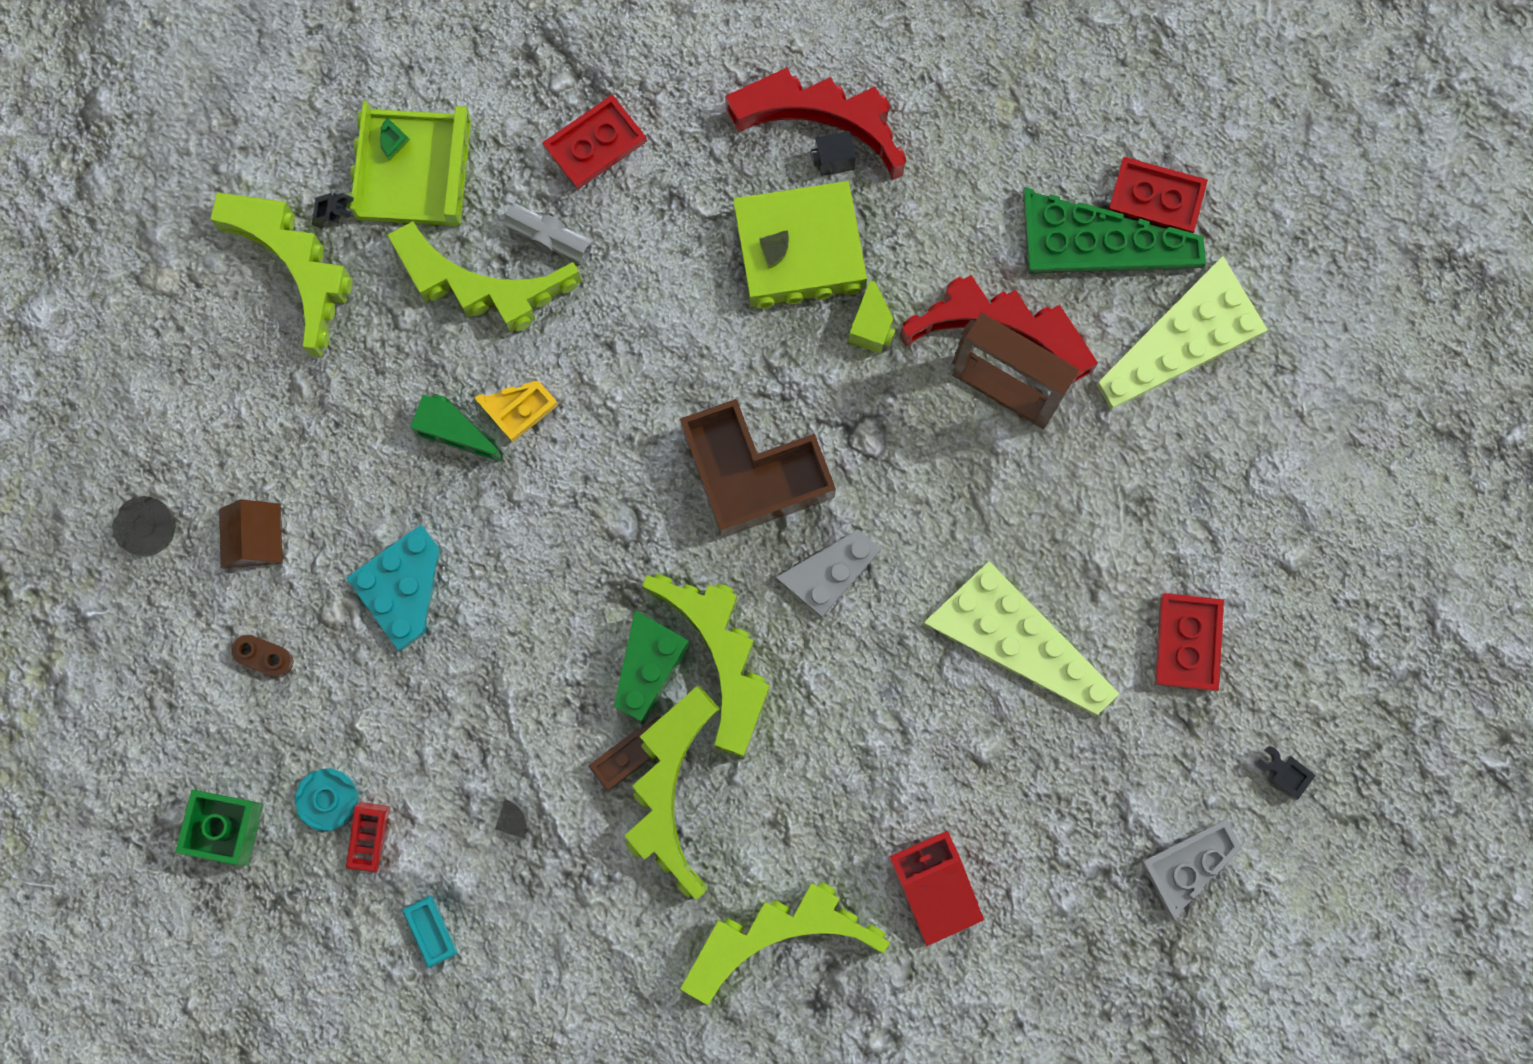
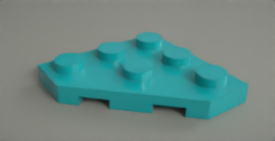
[346,524,441,652]

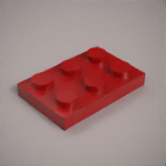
[542,94,647,190]
[1108,157,1208,233]
[1154,593,1224,692]

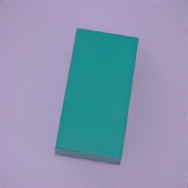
[402,896,459,968]

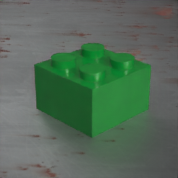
[175,789,264,866]

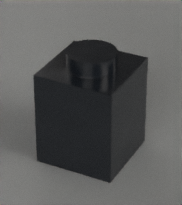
[811,131,856,176]

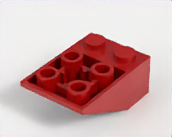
[887,830,984,946]

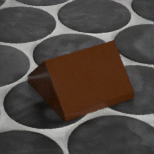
[219,499,283,569]

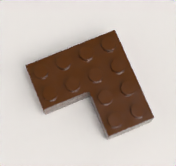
[680,399,836,538]

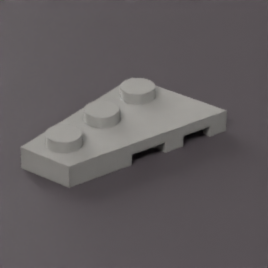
[776,529,881,618]
[1141,819,1242,920]

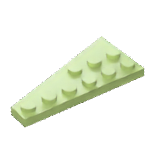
[1097,256,1267,410]
[923,561,1119,716]

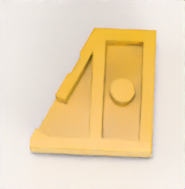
[475,380,558,443]

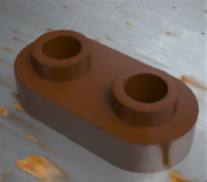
[231,635,294,678]

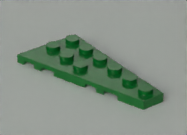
[1023,187,1206,274]

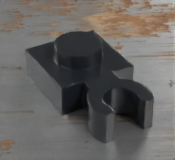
[312,192,354,229]
[1255,746,1316,801]

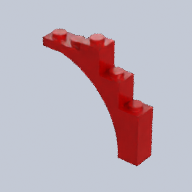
[725,68,906,180]
[900,275,1098,384]

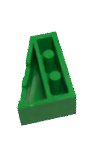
[614,610,690,725]

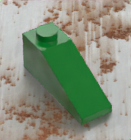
[410,394,502,462]

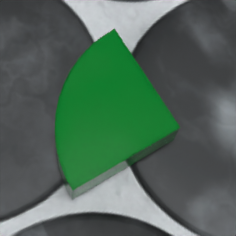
[380,118,410,160]

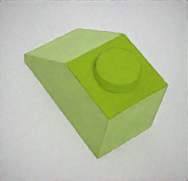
[848,280,896,354]

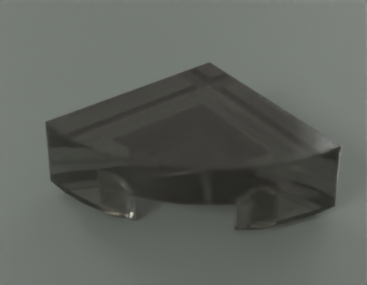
[759,230,789,269]
[495,799,528,839]

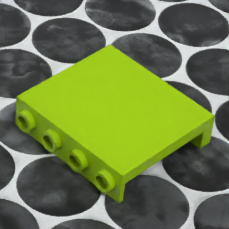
[347,101,472,226]
[733,181,867,309]

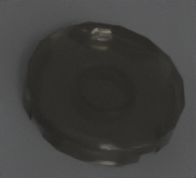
[112,496,176,557]

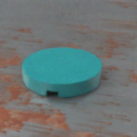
[295,768,359,831]

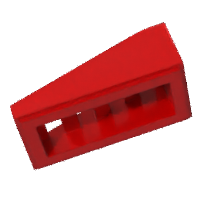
[346,802,390,873]

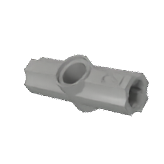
[503,203,593,265]

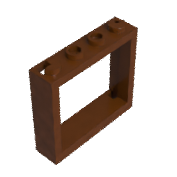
[951,312,1080,430]

